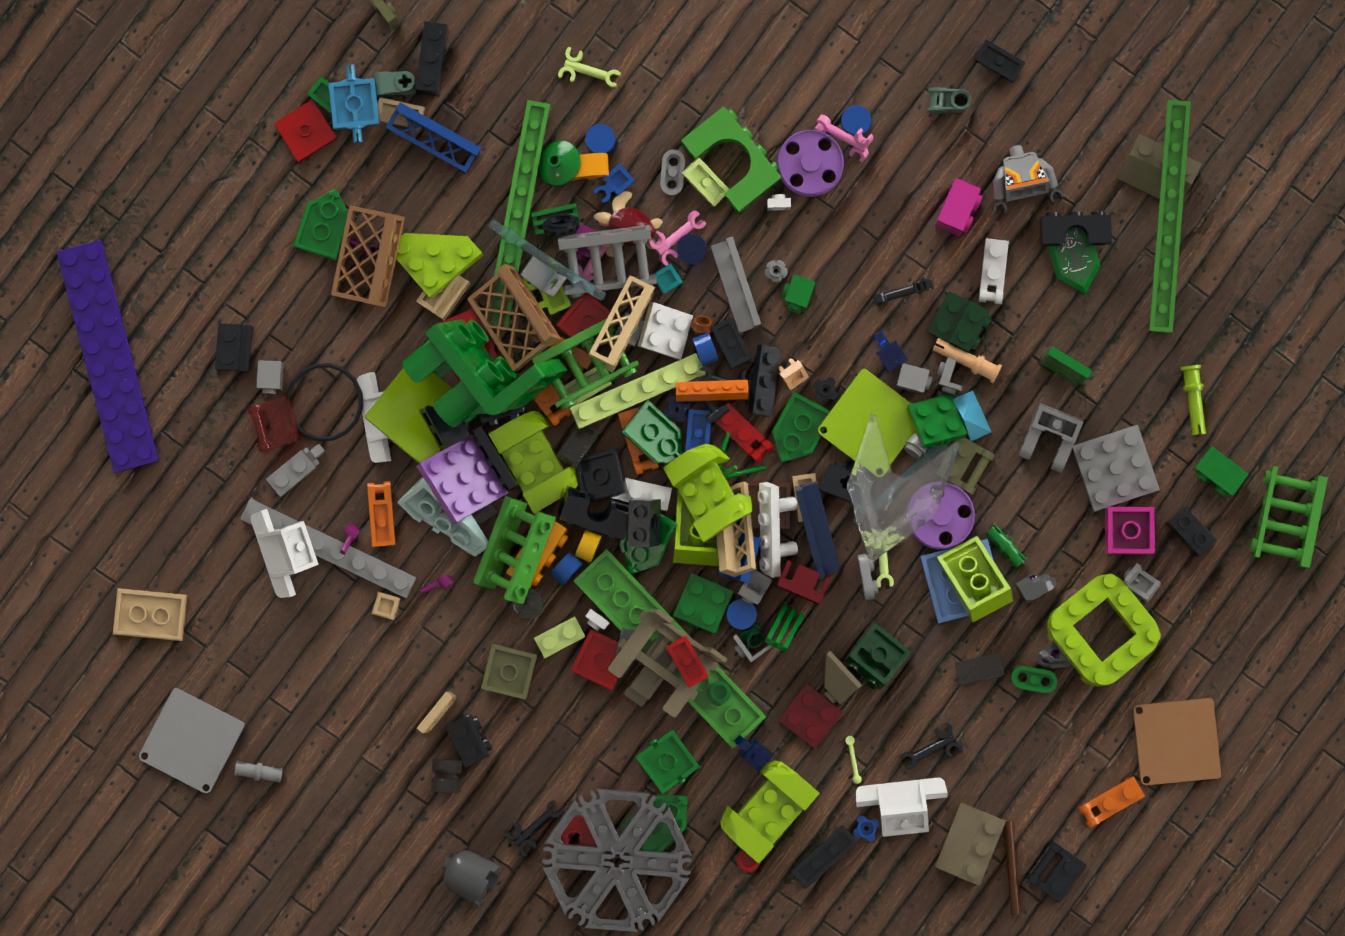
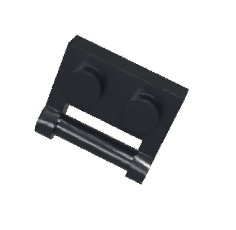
[1026,841,1086,903]

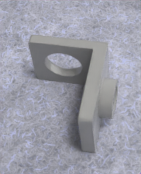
[520,257,566,297]
[732,634,773,663]

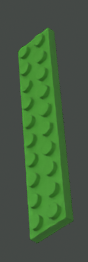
[573,549,766,748]

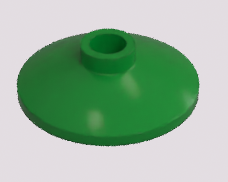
[538,141,581,186]

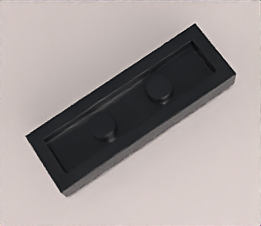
[748,345,781,417]
[473,426,519,490]
[791,825,858,889]

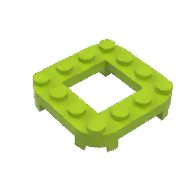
[1047,574,1161,687]

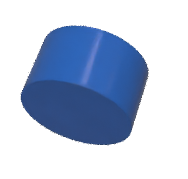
[841,105,871,136]
[585,124,615,154]
[692,333,719,367]
[550,552,583,585]
[726,599,757,630]

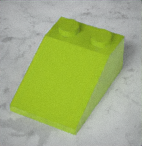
[673,490,719,566]
[937,536,1013,622]

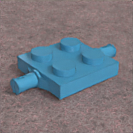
[328,64,380,143]

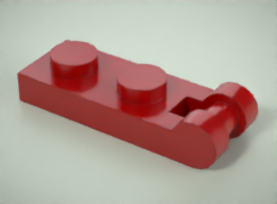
[715,403,774,463]

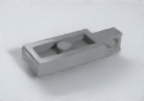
[266,444,326,497]

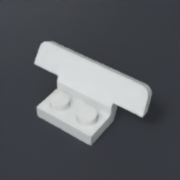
[357,372,391,463]
[251,509,319,598]
[856,778,948,837]

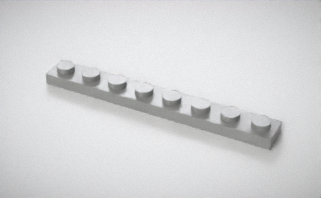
[240,499,417,598]

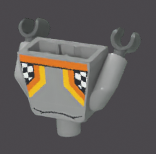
[993,145,1064,214]

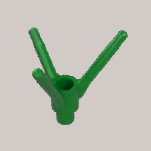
[718,432,767,480]

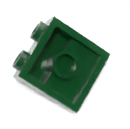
[927,291,992,353]
[844,623,911,690]

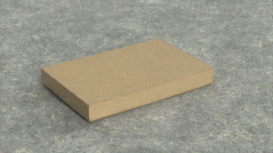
[113,588,187,641]
[417,692,457,733]

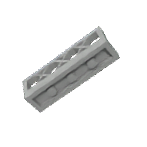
[710,236,761,333]

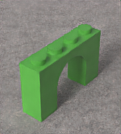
[681,106,782,215]

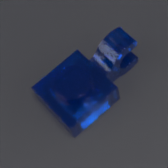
[873,331,908,372]
[734,735,774,772]

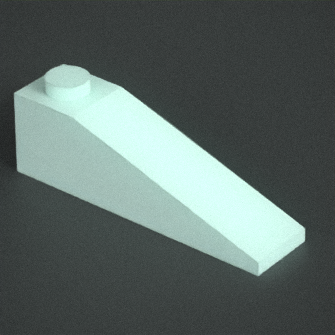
[397,476,488,557]

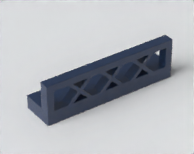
[795,481,840,580]

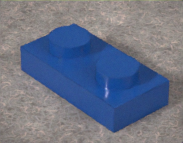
[685,409,711,452]

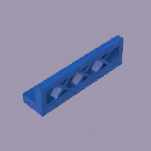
[385,102,481,173]

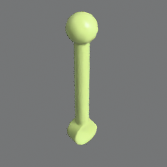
[845,736,862,784]

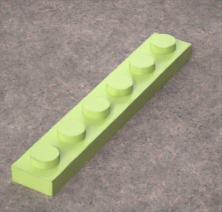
[570,353,705,429]

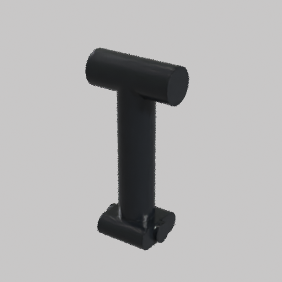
[692,377,729,424]

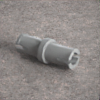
[234,761,283,783]

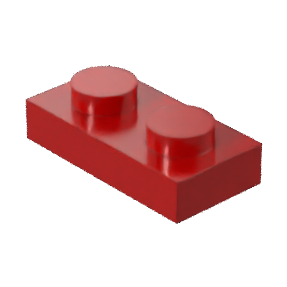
[666,636,709,688]

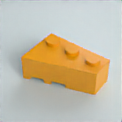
[506,521,569,589]

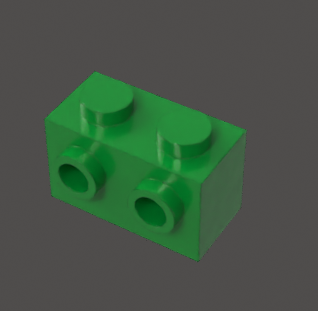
[781,274,816,315]
[1192,446,1249,498]

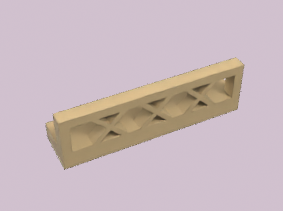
[589,275,655,373]
[716,481,756,577]

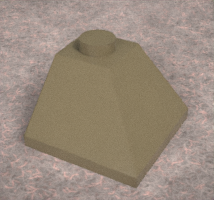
[824,651,862,704]

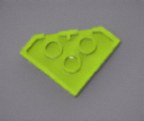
[396,233,483,299]

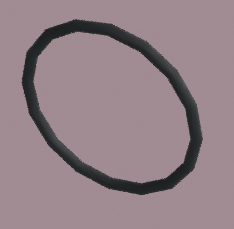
[286,363,363,441]

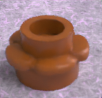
[690,315,713,336]

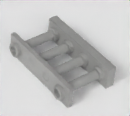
[558,225,657,297]

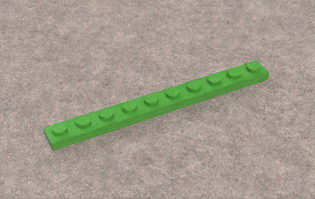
[489,100,550,328]
[1149,100,1191,332]

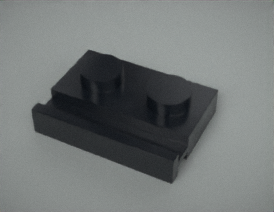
[215,323,253,372]

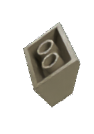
[1116,134,1202,200]
[935,803,1006,886]

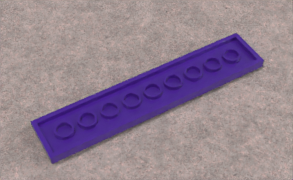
[56,240,159,473]

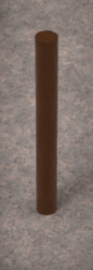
[1004,821,1021,915]

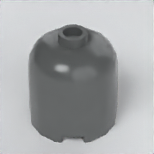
[442,850,502,907]

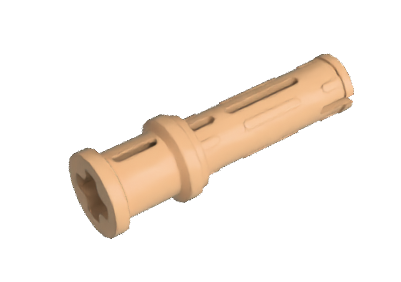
[932,338,1002,384]

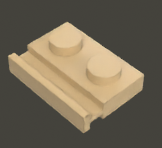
[416,275,471,321]

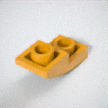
[572,153,609,181]

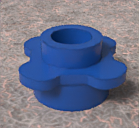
[853,816,879,842]

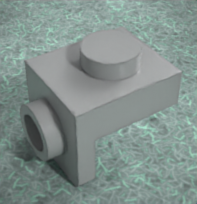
[937,357,963,395]
[1123,563,1161,603]
[738,569,772,605]

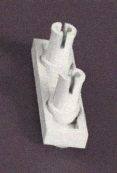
[758,482,798,578]

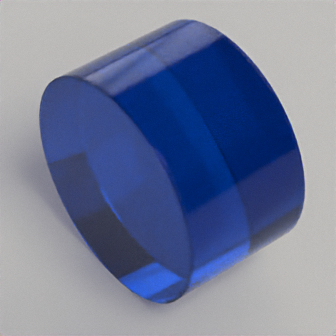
[677,234,707,266]

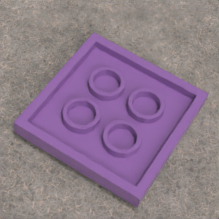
[416,435,508,525]

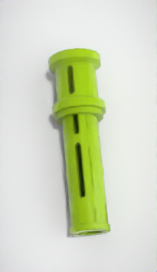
[1180,365,1207,435]

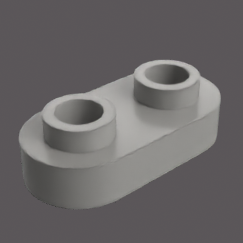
[660,150,685,196]
[857,553,878,601]

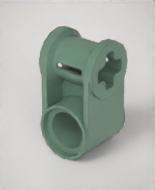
[373,71,416,98]
[927,87,971,114]

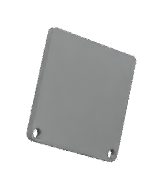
[139,688,245,793]

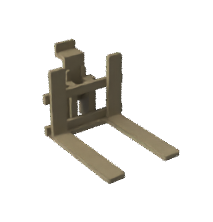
[608,609,727,718]

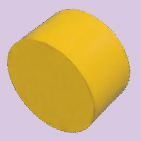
[575,530,602,563]

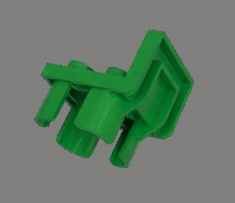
[402,319,568,427]

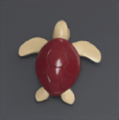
[593,191,663,257]

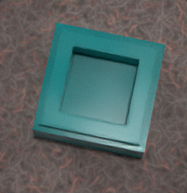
[654,263,683,295]

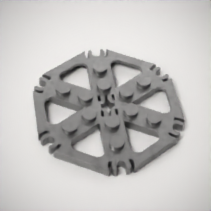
[542,788,692,932]

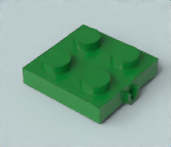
[907,394,967,449]
[673,573,734,634]
[635,729,700,794]

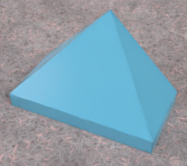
[953,390,992,441]

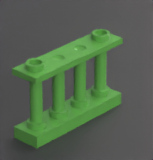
[532,318,639,410]
[1249,466,1328,569]
[473,496,556,604]

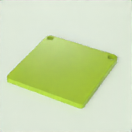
[365,368,452,463]
[818,369,916,477]

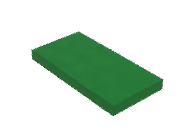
[1038,347,1092,387]

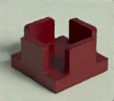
[776,560,831,605]

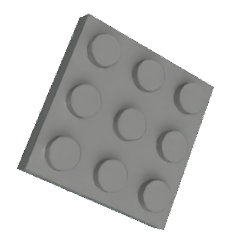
[1072,425,1160,512]

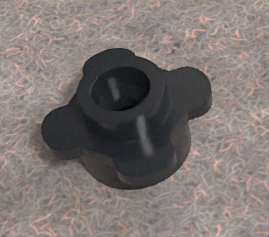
[813,378,838,402]

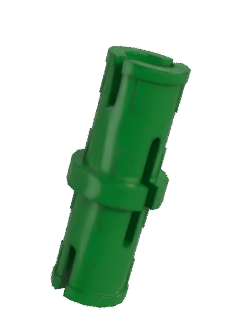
[985,524,1027,568]

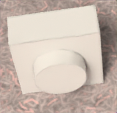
[767,194,791,211]
[585,609,610,631]

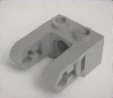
[1018,403,1083,473]

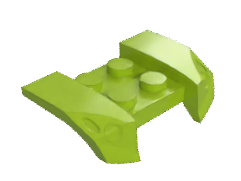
[488,411,579,514]
[663,444,752,542]
[720,760,820,863]

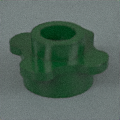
[740,624,765,649]

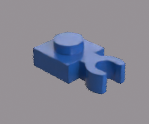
[593,163,635,204]

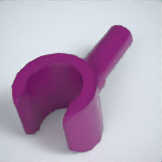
[349,238,378,258]
[340,523,360,555]
[421,575,454,594]

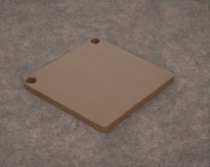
[1133,698,1221,785]

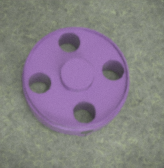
[777,130,844,197]
[907,482,975,550]

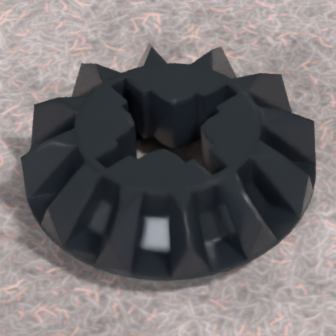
[543,214,579,237]

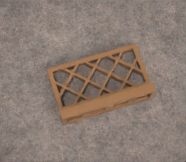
[331,205,405,307]
[467,264,561,372]

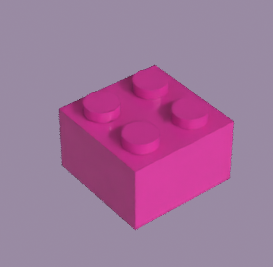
[934,178,983,237]
[1105,507,1155,555]

